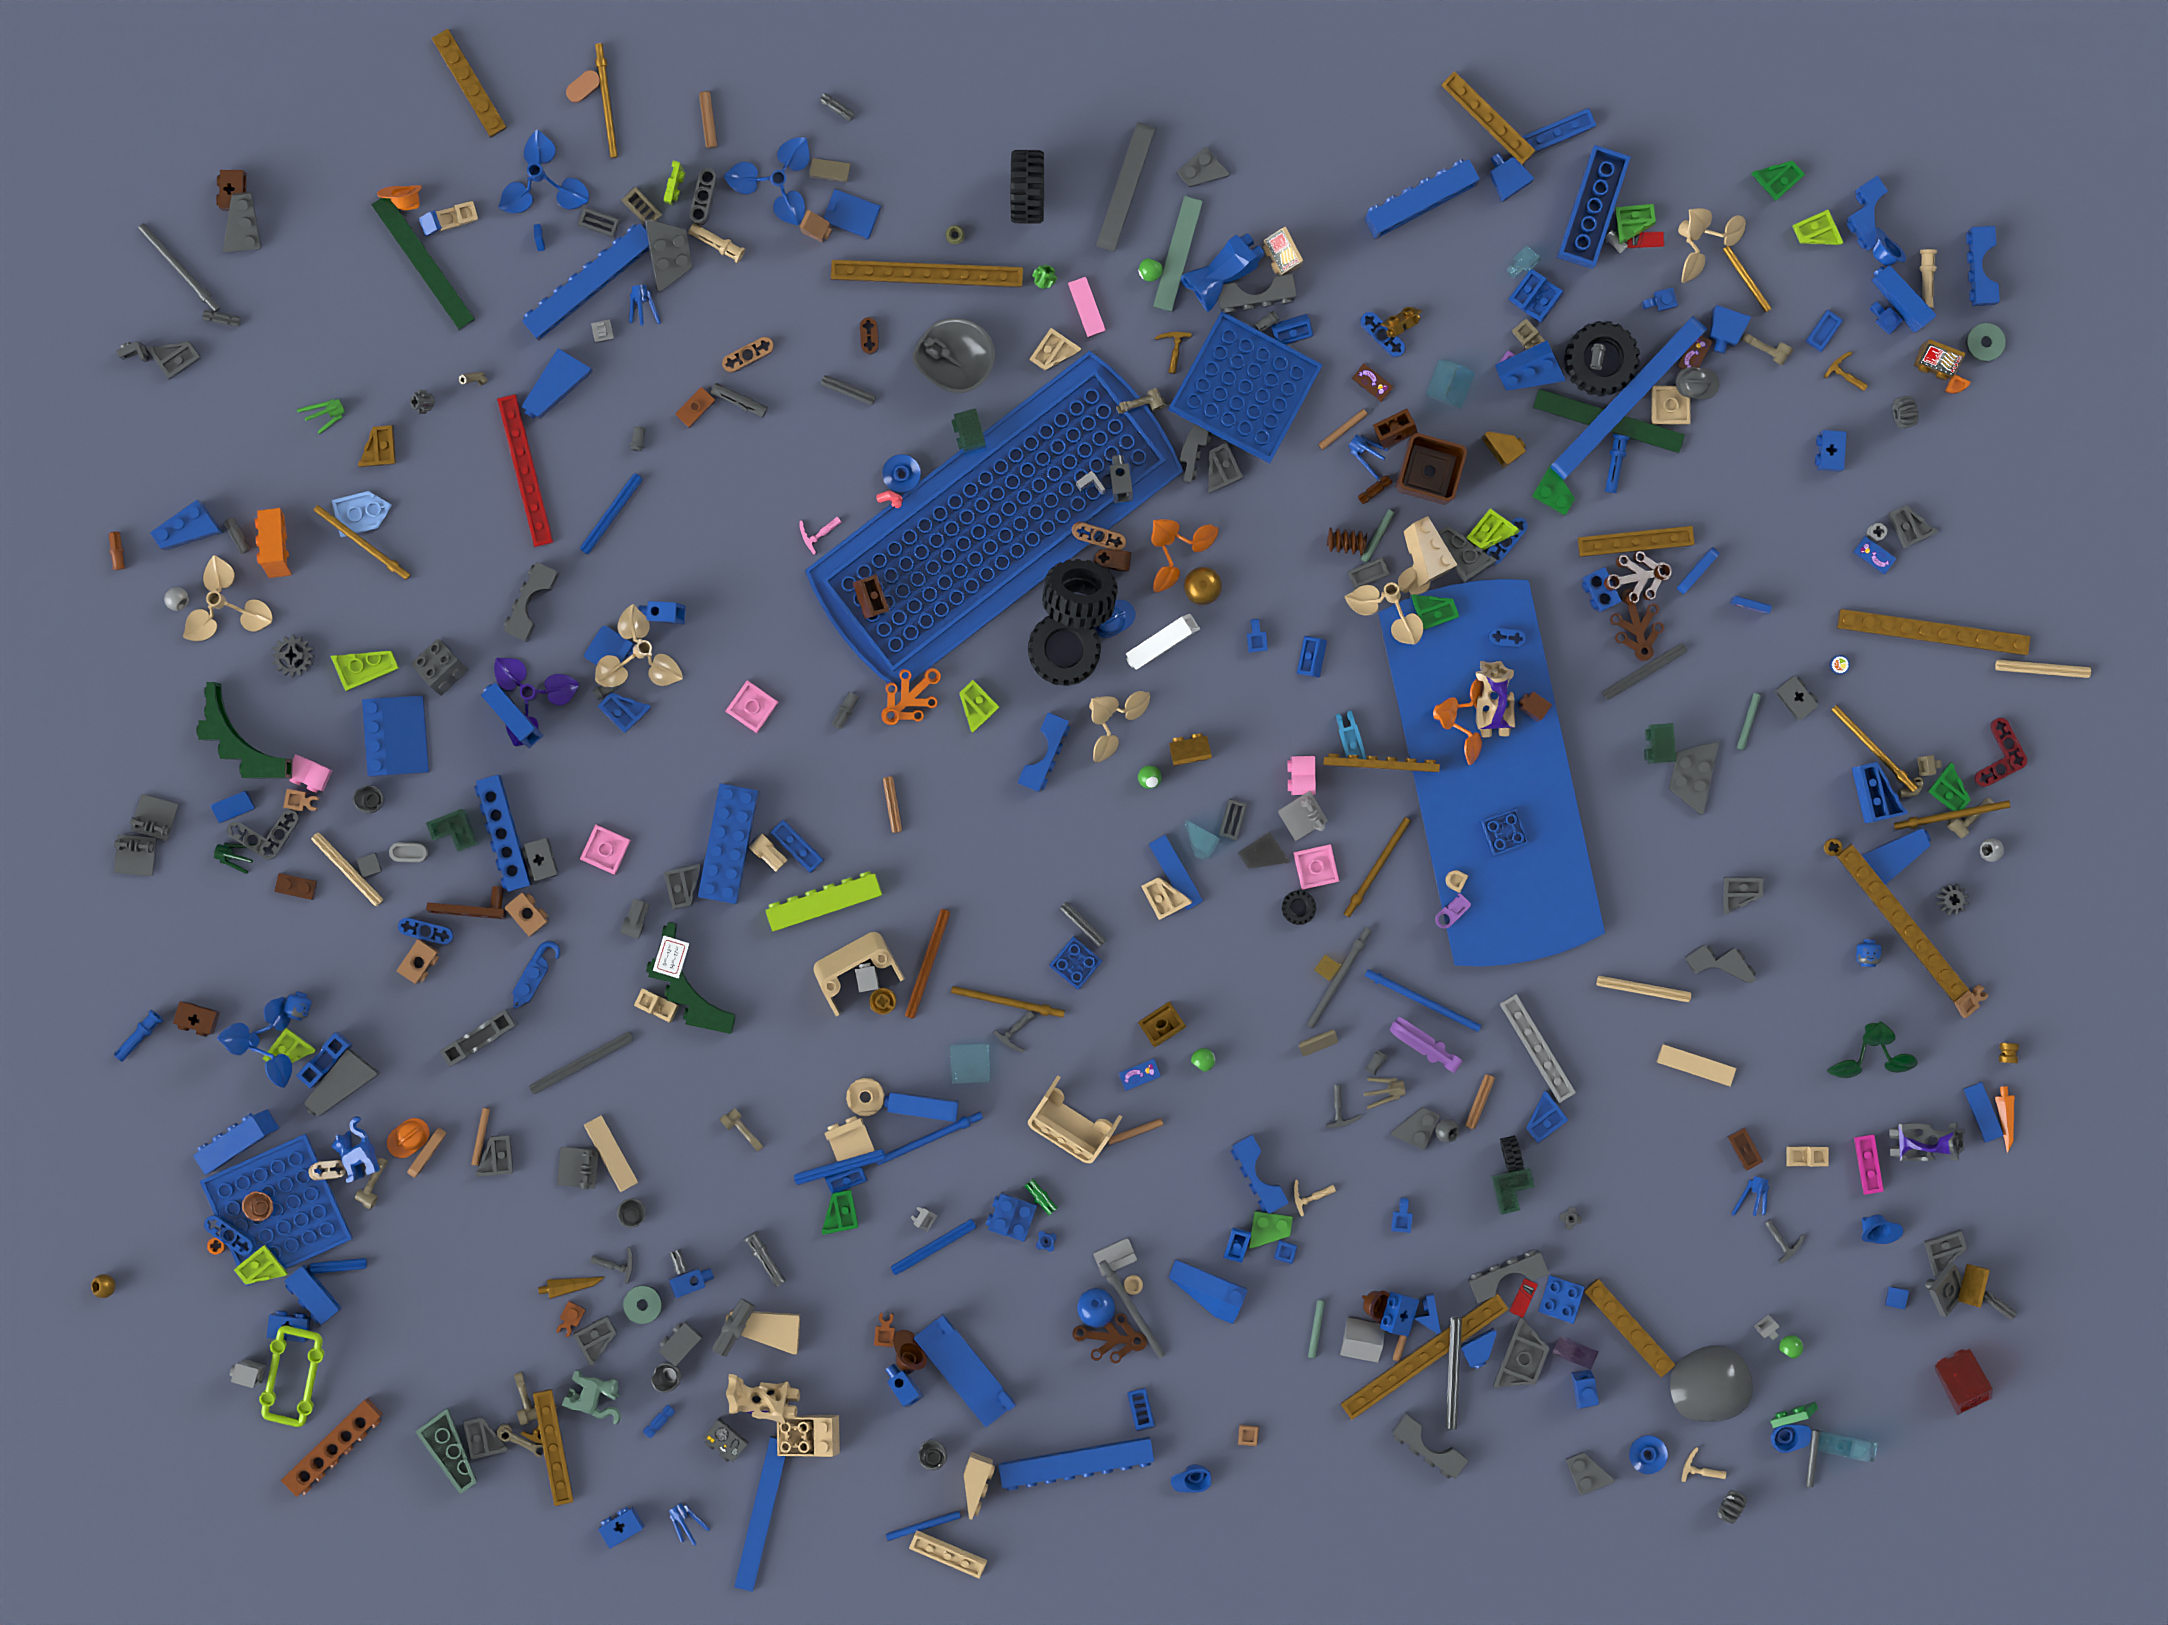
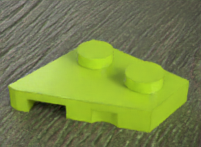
[664,161,686,205]
[1792,210,1843,245]
[1467,508,1520,550]
[959,680,1000,733]
[262,1027,316,1063]
[234,1245,288,1284]

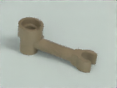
[1741,333,1793,366]
[1116,388,1167,414]
[1946,797,1994,839]
[719,1108,763,1151]
[354,1158,388,1210]
[514,1372,537,1426]
[497,1424,543,1457]

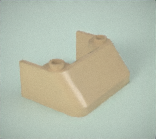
[813,932,905,1016]
[1028,1075,1122,1163]

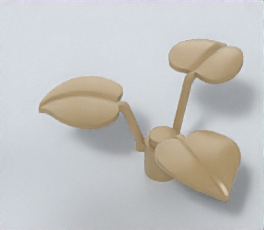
[1678,208,1746,283]
[183,555,273,641]
[1345,566,1430,645]
[595,604,683,687]
[1089,691,1150,763]

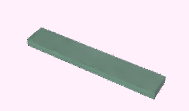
[1153,196,1203,312]

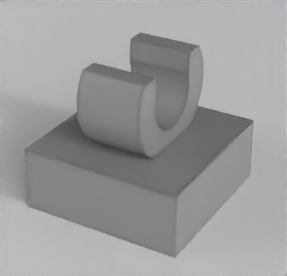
[591,319,614,343]
[911,1207,937,1232]
[1754,1314,1779,1340]

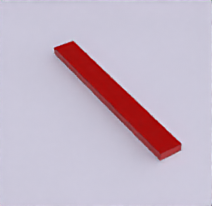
[497,394,554,547]

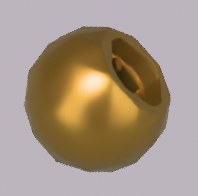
[91,1274,116,1298]

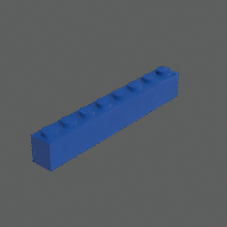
[522,223,650,341]
[998,1436,1154,1490]

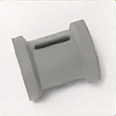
[1867,523,1887,542]

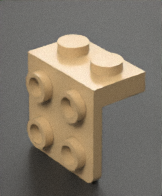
[825,1116,875,1161]

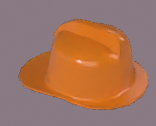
[377,185,422,210]
[387,1118,430,1158]

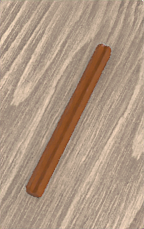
[905,909,950,1019]

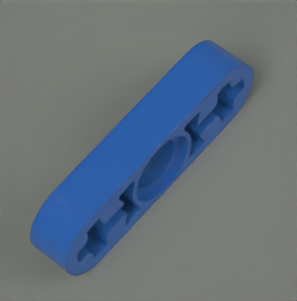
[1360,312,1405,358]
[1486,517,1528,565]
[1676,547,1720,595]
[398,918,454,945]
[204,1215,255,1256]

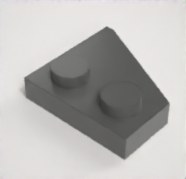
[1177,147,1230,187]
[1888,505,1938,548]
[1723,877,1763,914]
[1390,1107,1440,1150]
[1923,1229,1967,1277]
[573,1315,616,1366]
[463,1417,508,1459]

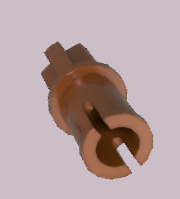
[109,531,125,570]

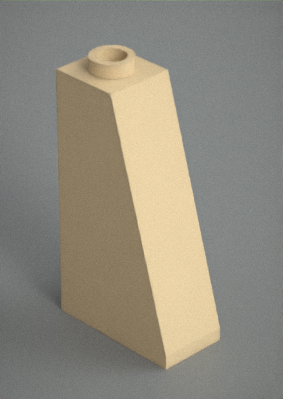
[726,1310,800,1354]

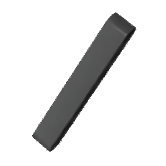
[1096,122,1156,252]

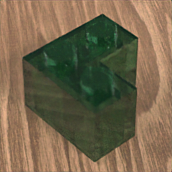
[951,408,986,453]
[1644,723,1676,764]
[426,809,479,852]
[1490,1167,1534,1215]

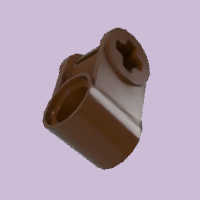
[1094,549,1132,572]

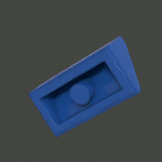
[1271,314,1313,344]
[1297,636,1327,678]
[210,791,255,823]
[825,1167,868,1194]

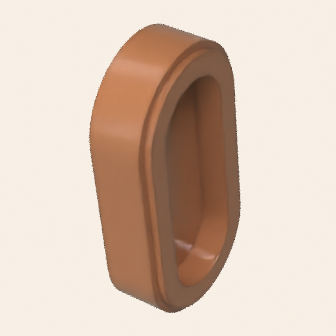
[566,70,600,103]

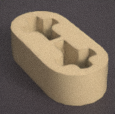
[308,1160,346,1180]

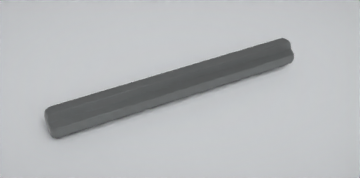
[1602,643,1687,700]

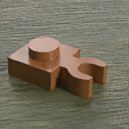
[556,1301,586,1337]
[874,1312,895,1347]

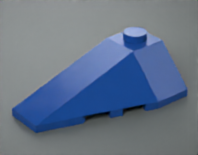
[1169,1260,1248,1324]

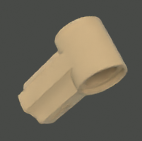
[748,833,787,872]

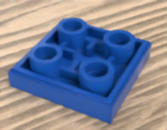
[1480,807,1530,857]
[1049,936,1102,990]

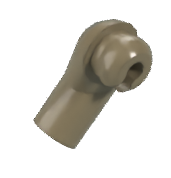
[459,372,488,385]
[1898,777,1924,798]

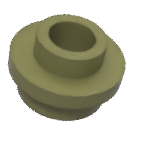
[945,225,965,245]

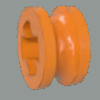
[207,1237,226,1255]

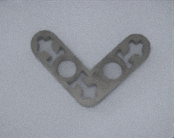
[227,810,299,860]

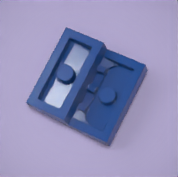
[1509,269,1564,323]

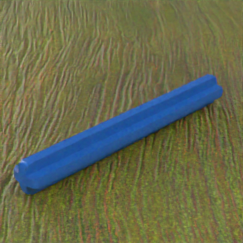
[580,473,643,554]
[794,1149,886,1185]
[891,1219,976,1275]

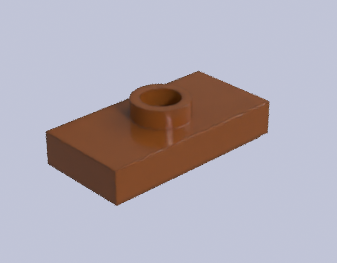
[675,387,716,428]

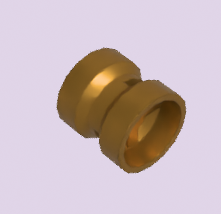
[1998,1043,2019,1063]

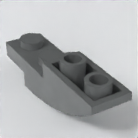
[1179,424,1212,484]

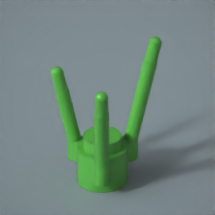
[297,399,345,434]

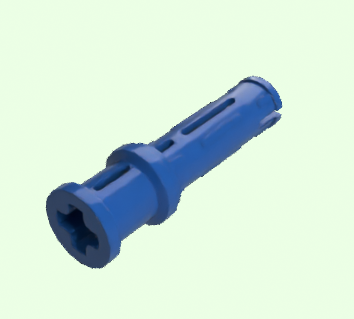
[1605,434,1630,494]
[114,1010,164,1062]

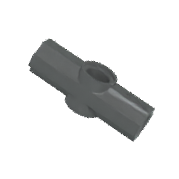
[712,1298,755,1357]

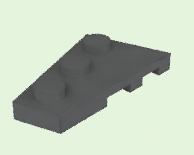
[223,192,262,252]
[1438,525,1497,583]

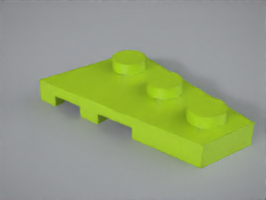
[331,651,400,691]

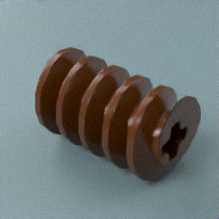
[1327,527,1367,556]

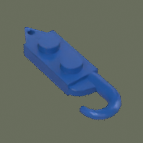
[512,941,560,1009]

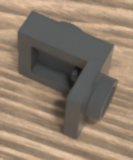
[116,341,149,362]

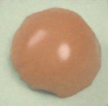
[242,1191,273,1221]

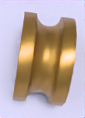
[1824,839,1842,856]

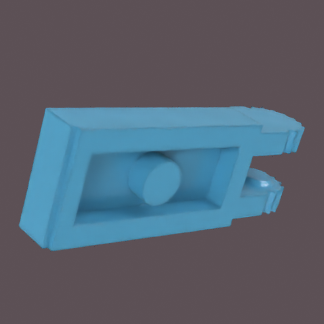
[1336,710,1366,759]

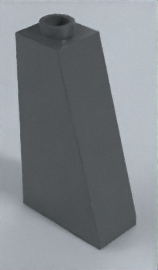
[304,1049,380,1116]

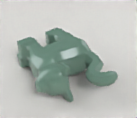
[562,1370,621,1424]

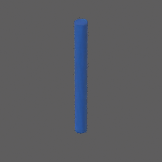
[886,1511,961,1541]

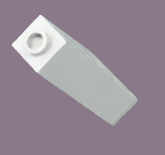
[1126,614,1200,670]

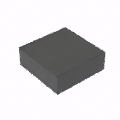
[357,853,382,877]

